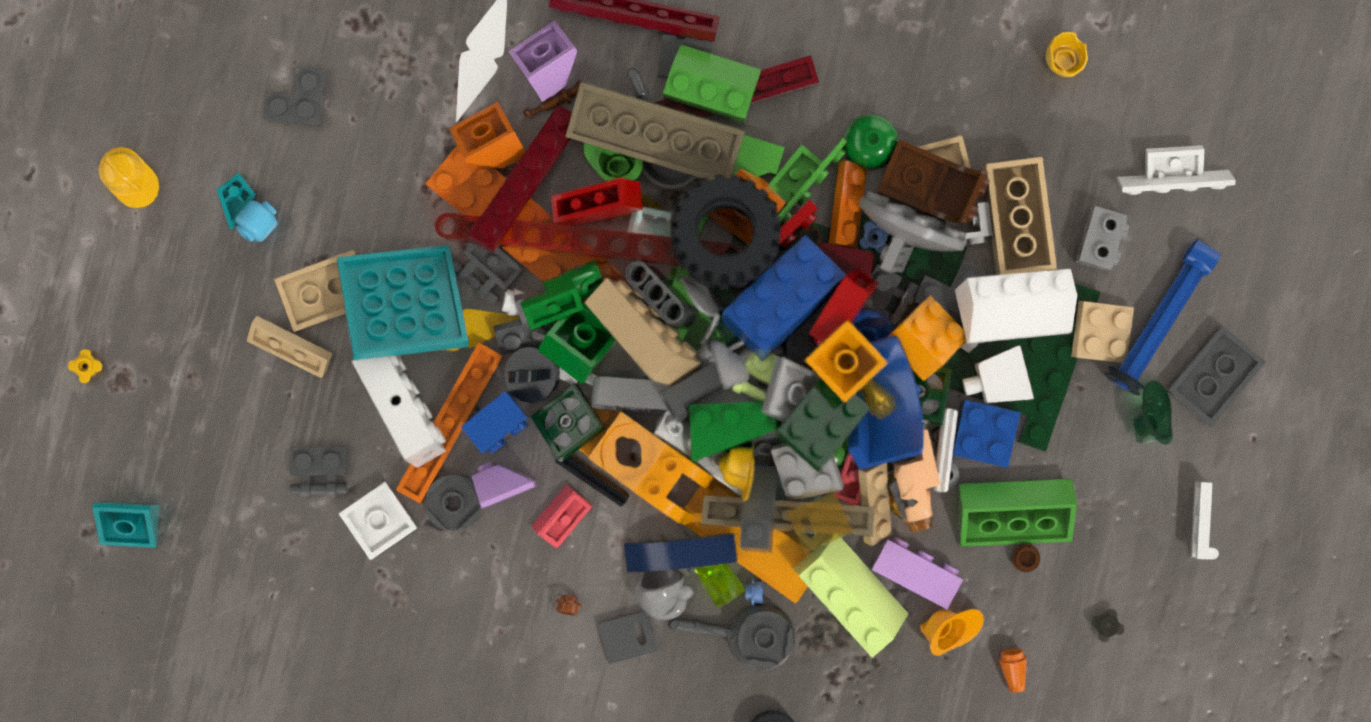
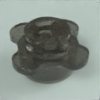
[1091,609,1124,642]

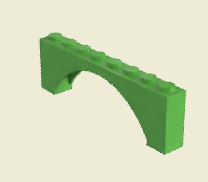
[664,135,785,351]

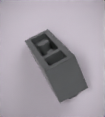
[740,466,778,553]

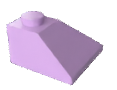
[508,20,577,102]
[471,462,538,508]

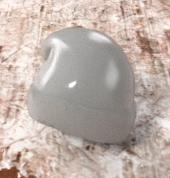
[635,569,694,620]

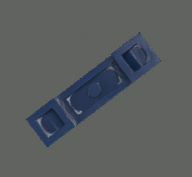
[624,533,738,572]

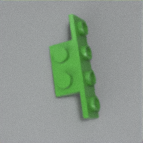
[769,138,847,226]

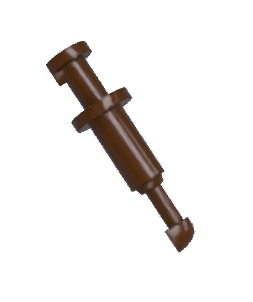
[523,80,582,118]

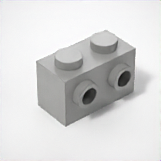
[1075,206,1129,271]

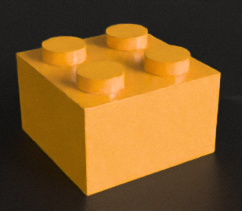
[887,295,966,381]

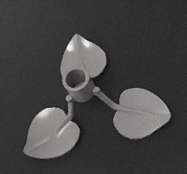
[678,277,786,389]

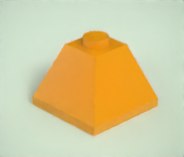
[805,320,888,402]

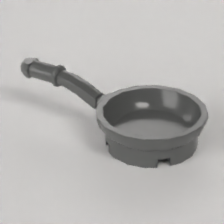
[627,67,697,189]
[668,604,795,671]

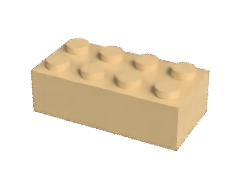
[982,157,1057,275]
[585,278,702,386]

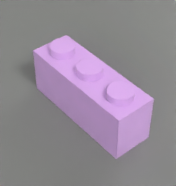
[870,537,963,609]

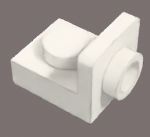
[965,202,993,245]

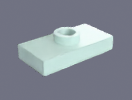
[627,206,674,242]

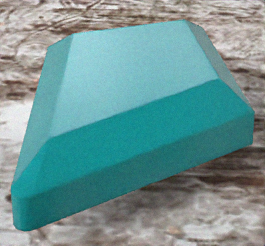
[216,173,257,229]

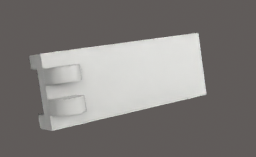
[1191,481,1219,559]

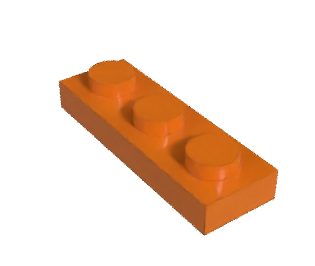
[828,160,867,249]

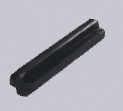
[555,455,630,507]

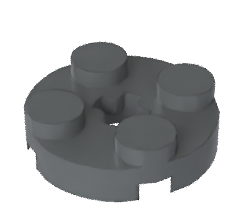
[425,474,481,531]

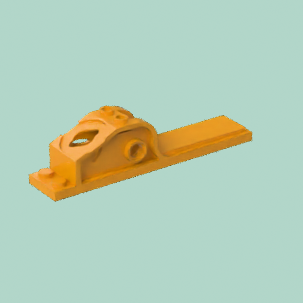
[579,408,812,604]

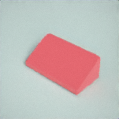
[832,451,861,506]
[532,484,593,549]

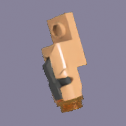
[889,429,941,532]

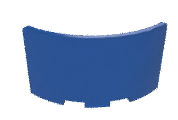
[848,335,924,470]

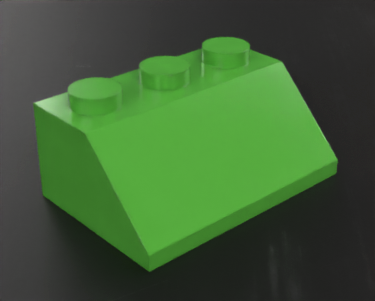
[663,45,761,124]

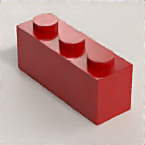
[551,178,643,227]

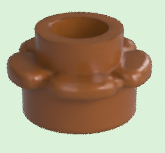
[555,595,582,616]

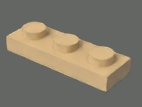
[246,316,333,378]
[858,463,892,546]

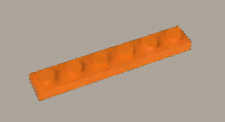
[396,342,504,504]

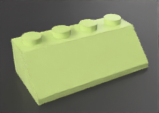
[793,534,908,658]

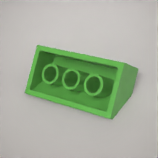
[958,479,1077,547]

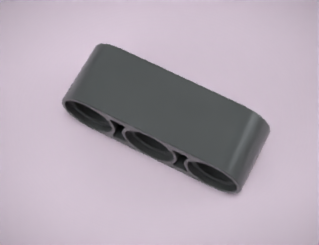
[625,261,696,328]

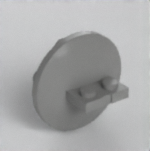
[858,191,967,273]

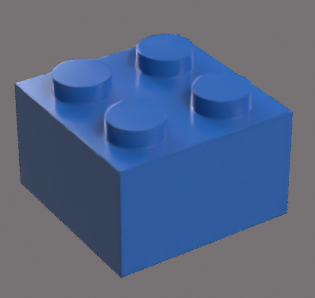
[461,391,530,454]
[953,400,1021,468]

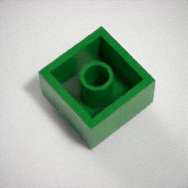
[537,301,617,385]

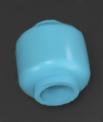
[235,201,278,243]

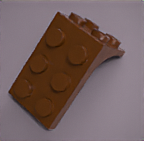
[876,139,990,228]

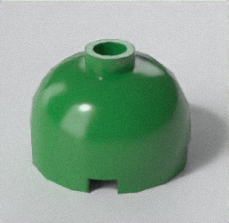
[843,114,898,171]

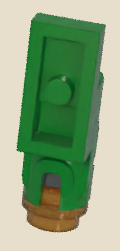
[520,260,615,330]

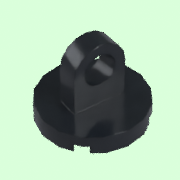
[504,346,560,403]

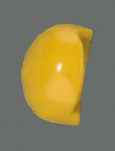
[1045,32,1088,78]

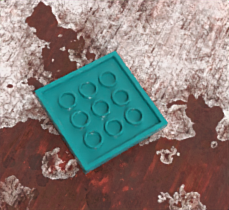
[337,245,468,361]

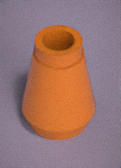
[999,648,1027,693]

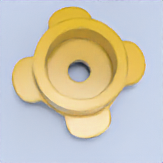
[68,349,102,383]

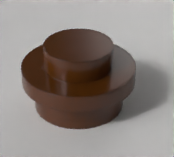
[1012,544,1040,572]

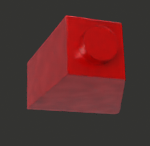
[809,268,879,346]

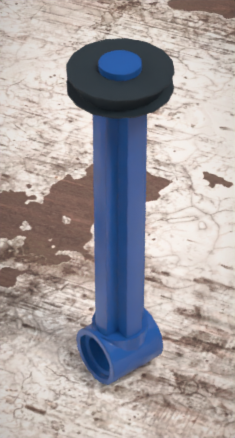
[1104,239,1221,396]

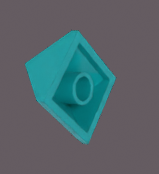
[92,501,159,548]

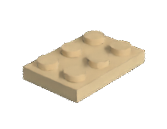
[274,250,357,332]

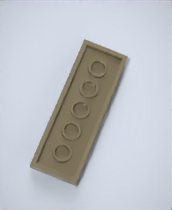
[566,81,745,181]

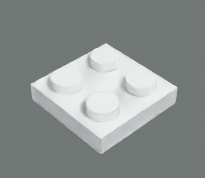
[339,481,418,560]

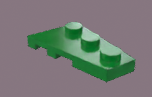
[689,401,778,463]

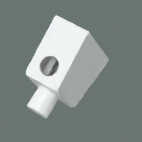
[962,346,1033,403]

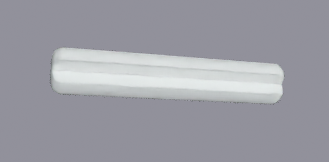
[932,408,958,492]

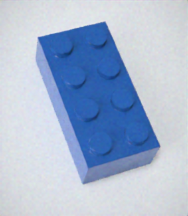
[722,235,846,361]

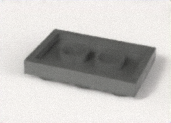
[1166,326,1266,427]

